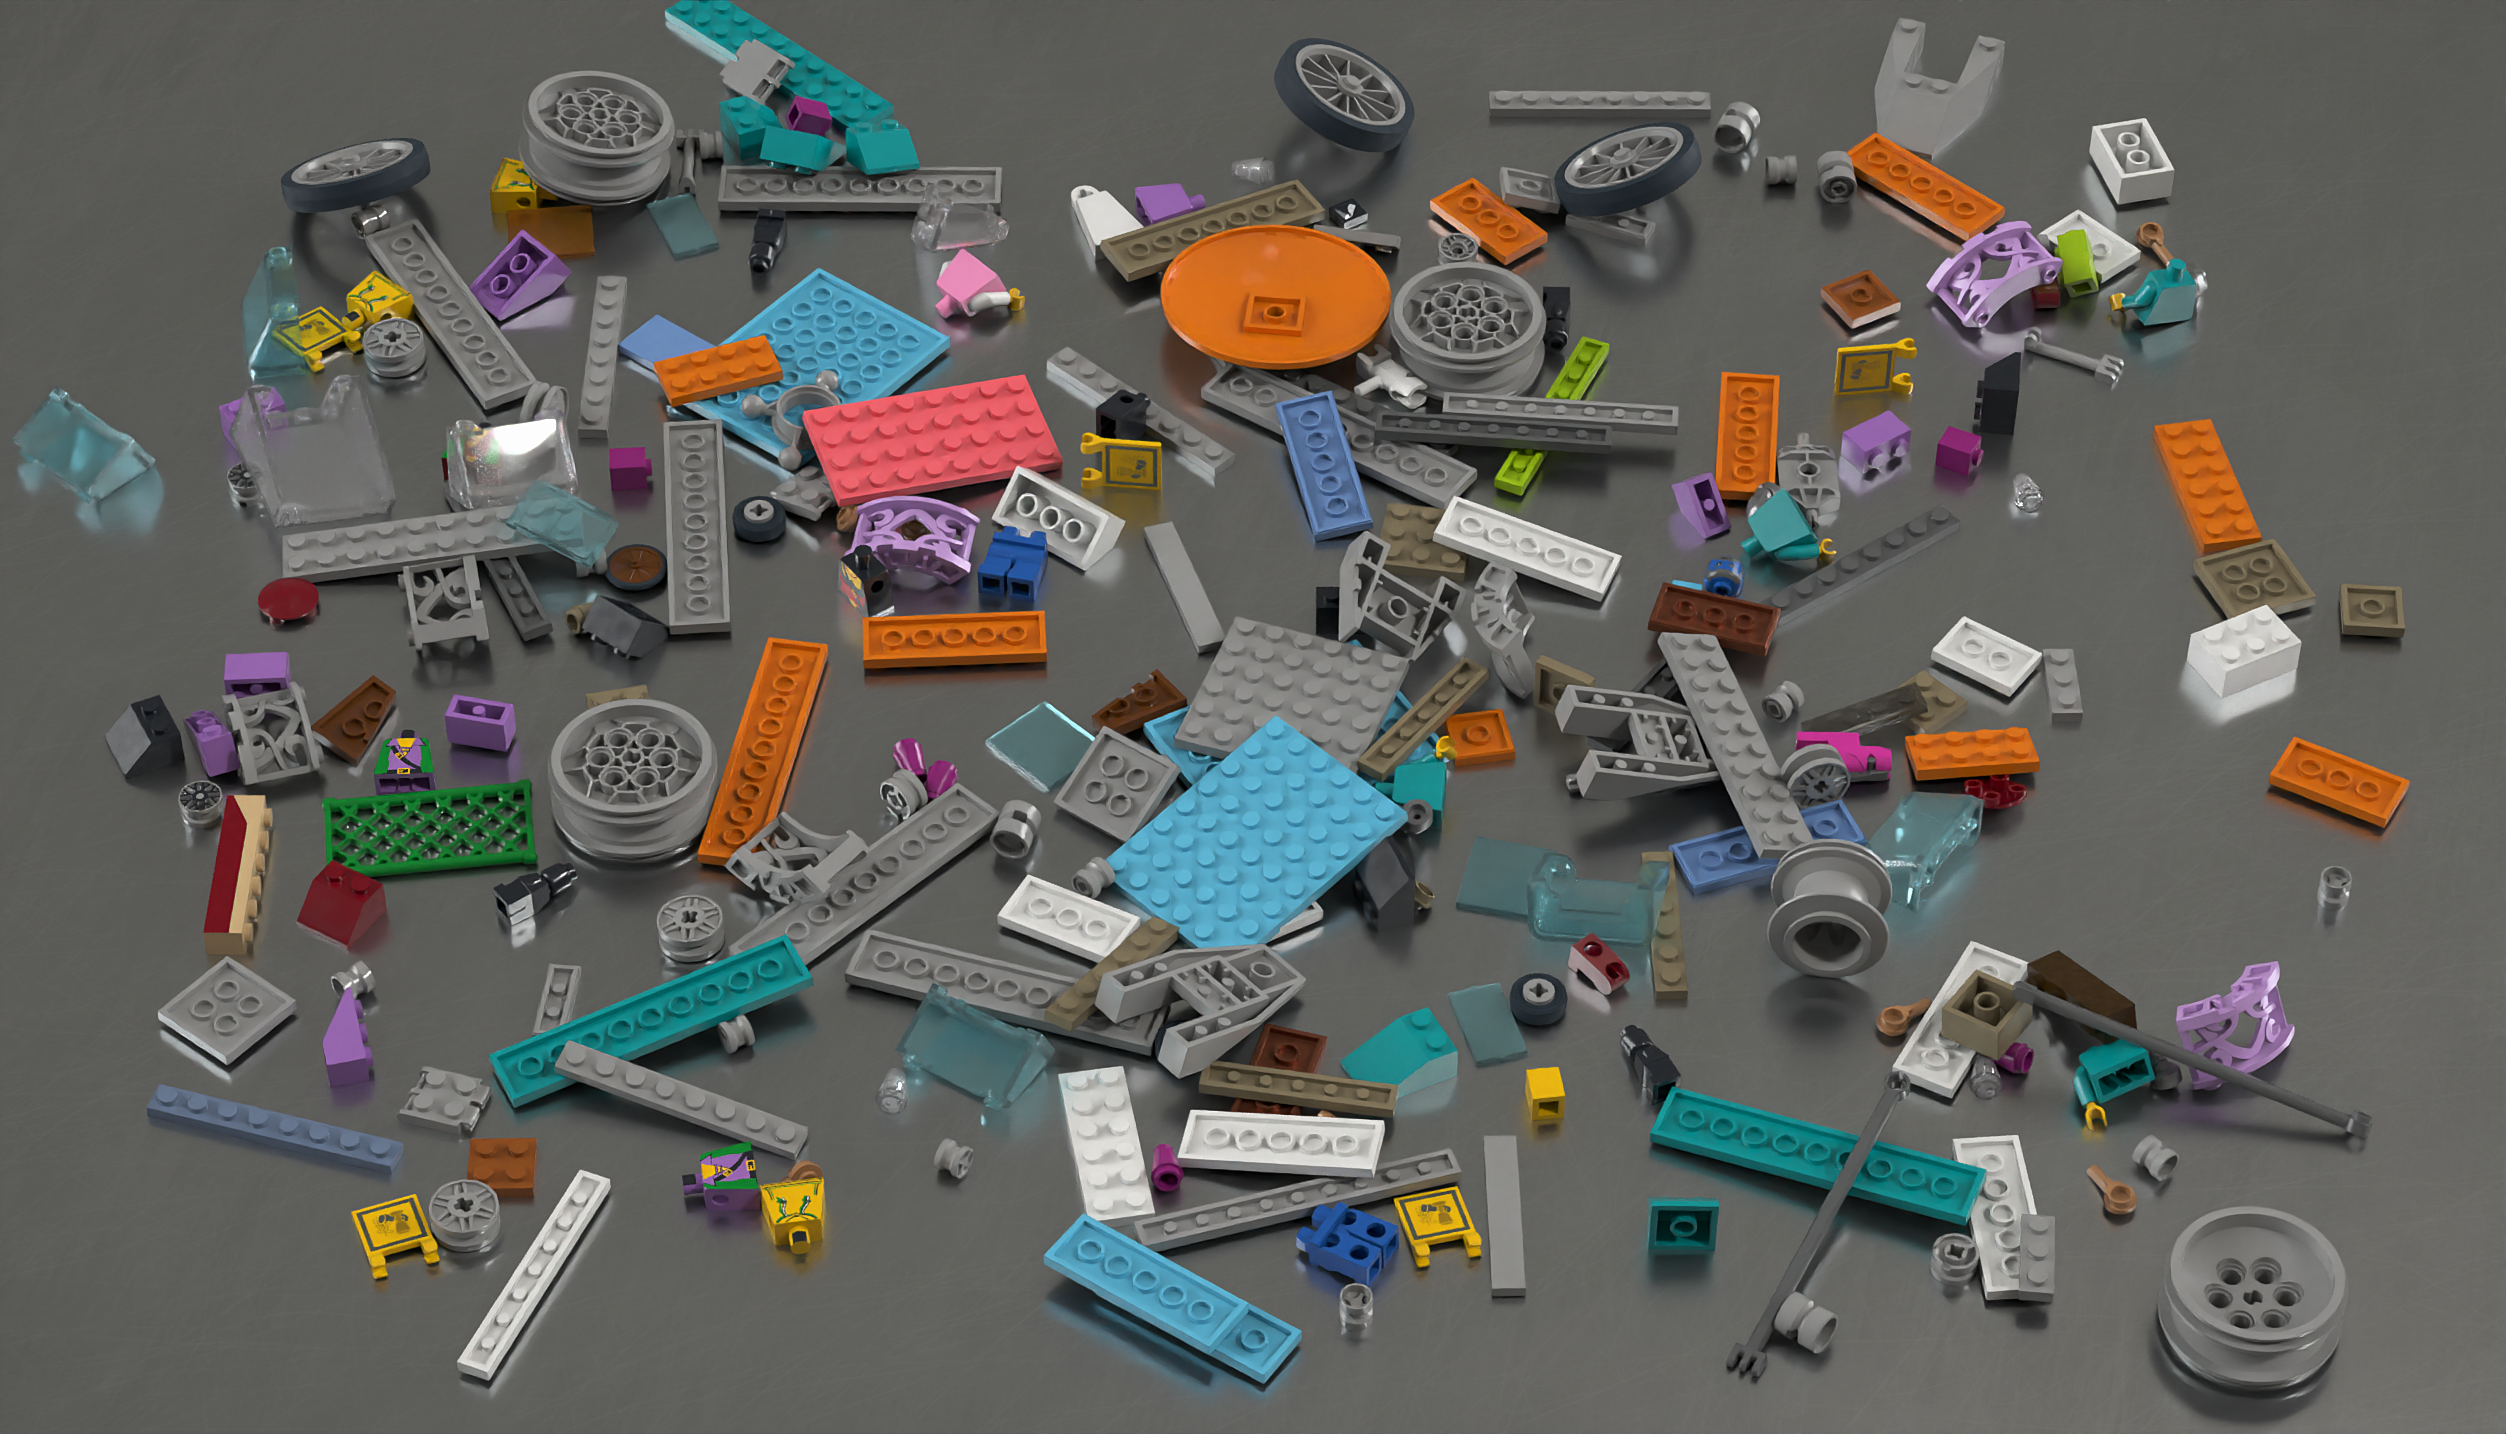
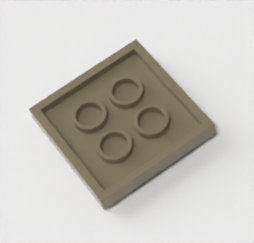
[1380,503,1469,582]
[2193,538,2316,619]

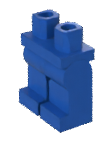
[977,526,1048,602]
[1296,1202,1399,1288]

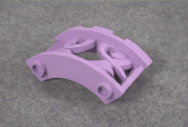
[1926,221,2063,328]
[845,496,980,585]
[2176,961,2295,1090]

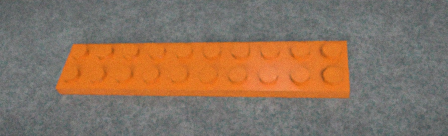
[697,637,828,866]

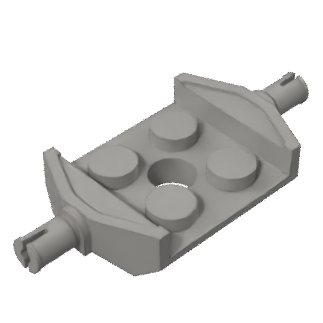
[1775,432,1840,531]

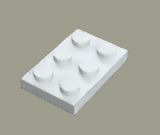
[2039,209,2141,284]
[1931,616,2042,697]

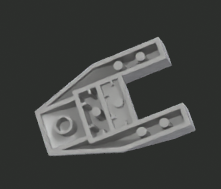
[1874,17,2005,159]
[1555,685,1723,801]
[1095,944,1307,1078]

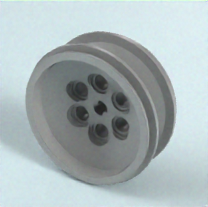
[518,71,675,206]
[1388,262,1546,405]
[547,699,720,862]
[2158,1206,2349,1389]

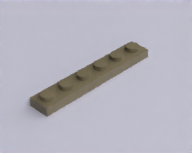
[1357,656,1490,782]
[1641,851,1688,1000]
[1045,916,1180,1032]
[1199,1061,1398,1118]

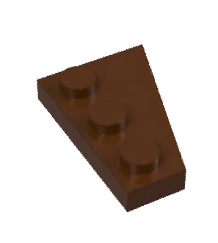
[1092,669,1188,735]
[311,675,396,768]

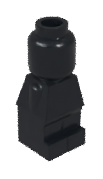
[748,208,787,276]
[1543,286,1571,352]
[493,862,578,926]
[1620,1025,1681,1105]

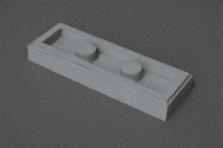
[1566,212,1655,247]
[532,964,582,1037]

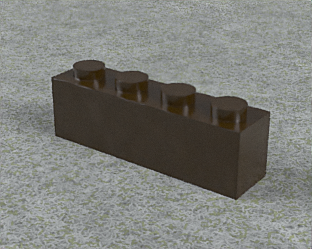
[2026,950,2137,1045]

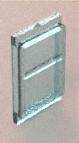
[506,480,620,568]

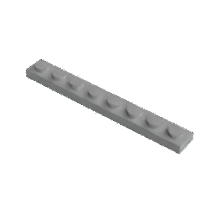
[1489,90,1711,118]
[578,276,627,438]
[1047,346,1235,477]
[1442,392,1679,435]
[554,1040,808,1160]

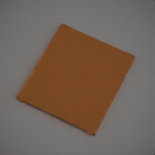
[506,205,595,259]

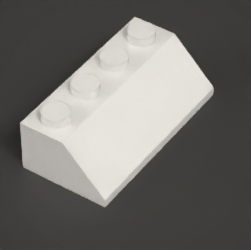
[992,466,1126,571]

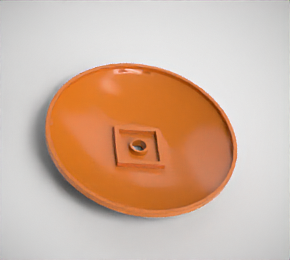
[1160,225,1391,370]

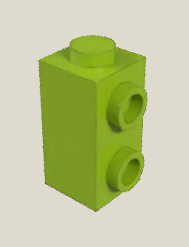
[2054,229,2099,298]

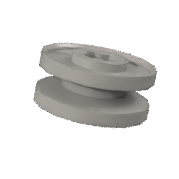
[362,318,426,377]
[520,381,569,447]
[1780,744,1851,809]
[656,894,725,962]
[428,1179,501,1252]

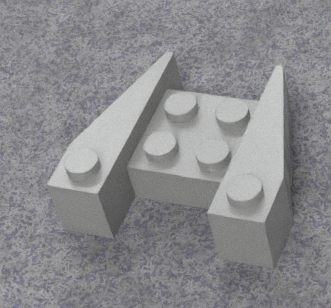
[1339,530,1467,665]

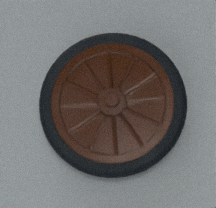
[605,544,668,590]

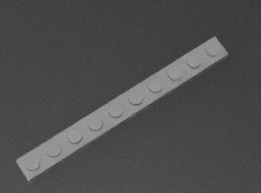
[1134,1148,1462,1252]

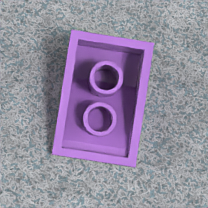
[469,229,572,321]

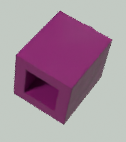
[785,96,832,137]
[1935,426,1984,476]
[609,447,652,490]

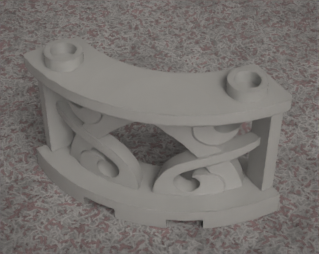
[398,555,489,651]
[1471,561,1535,699]
[221,681,324,785]
[724,811,871,904]

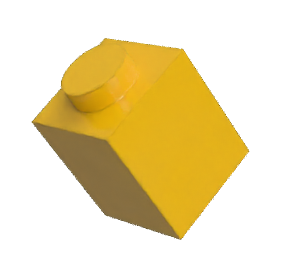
[1525,1067,1565,1121]

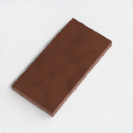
[1647,582,1781,657]
[1230,1023,1327,1116]

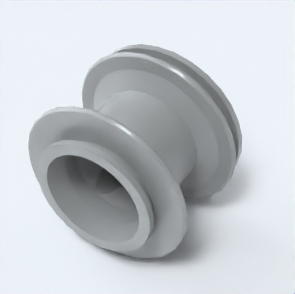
[1767,839,1893,978]

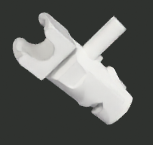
[1354,344,1428,409]

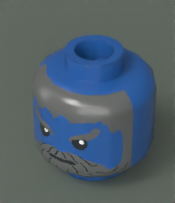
[1704,555,1745,598]

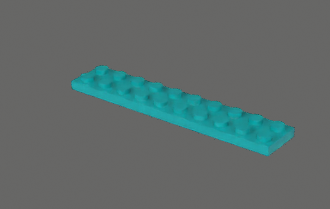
[665,0,894,133]
[488,934,814,1108]
[1650,1086,1987,1226]

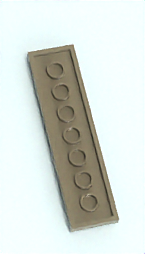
[1100,179,1326,282]

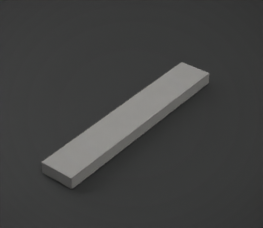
[1144,521,1226,654]
[1483,1135,1526,1296]

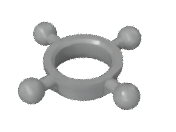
[741,370,841,470]

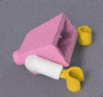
[934,248,1025,318]

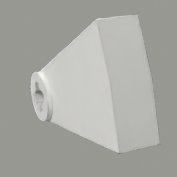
[1071,185,1144,260]

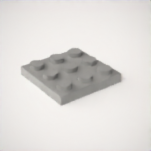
[1053,726,1181,844]
[157,956,297,1065]

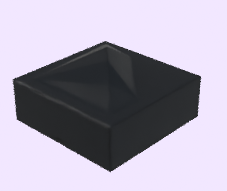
[1329,198,1368,229]

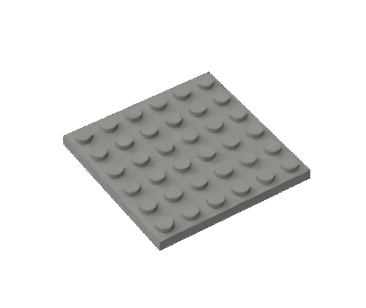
[1174,616,1410,776]

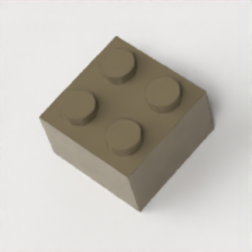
[1942,969,2032,1061]

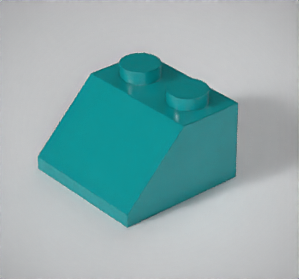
[719,95,783,161]
[846,120,920,175]
[1647,1197,1719,1250]

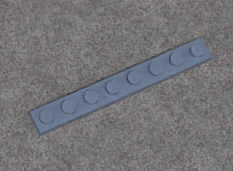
[146,1084,404,1175]

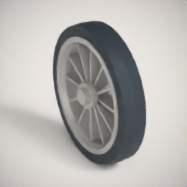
[1274,38,1415,152]
[1554,122,1702,216]
[281,138,431,213]

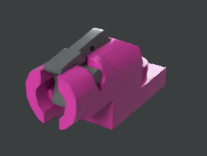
[1795,732,1892,782]

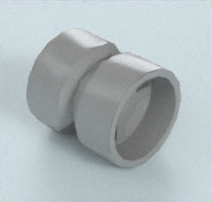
[1712,102,1760,153]
[1816,151,1857,204]
[990,800,1041,860]
[1774,1292,1838,1353]

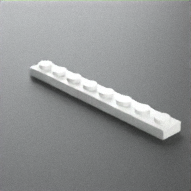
[457,1170,611,1381]

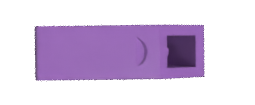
[183,710,240,777]
[322,988,373,1087]

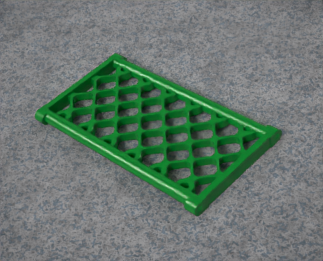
[322,779,538,877]

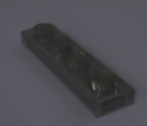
[1801,682,1928,736]

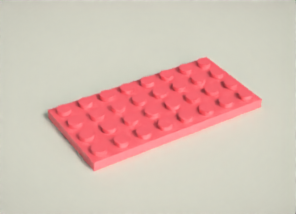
[802,374,1063,507]

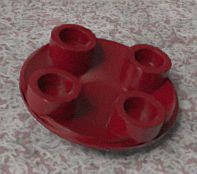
[258,578,319,624]
[1964,774,2027,809]

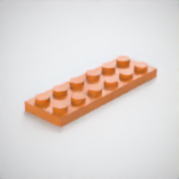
[1846,132,2005,241]
[1715,372,1780,501]
[2153,419,2262,553]
[862,611,1047,669]

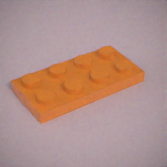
[1430,177,1548,265]
[654,335,783,407]
[1905,727,2040,781]
[2268,736,2410,828]

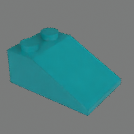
[760,125,846,175]
[1340,1007,1458,1099]

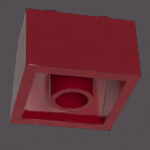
[297,860,387,950]

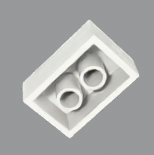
[2089,118,2175,205]
[2187,605,2302,698]

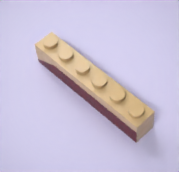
[203,795,273,955]

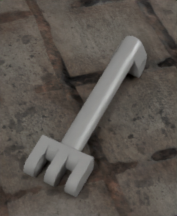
[676,129,705,195]
[2024,327,2124,384]

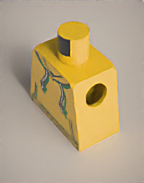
[489,158,559,213]
[342,270,415,331]
[760,1177,825,1254]

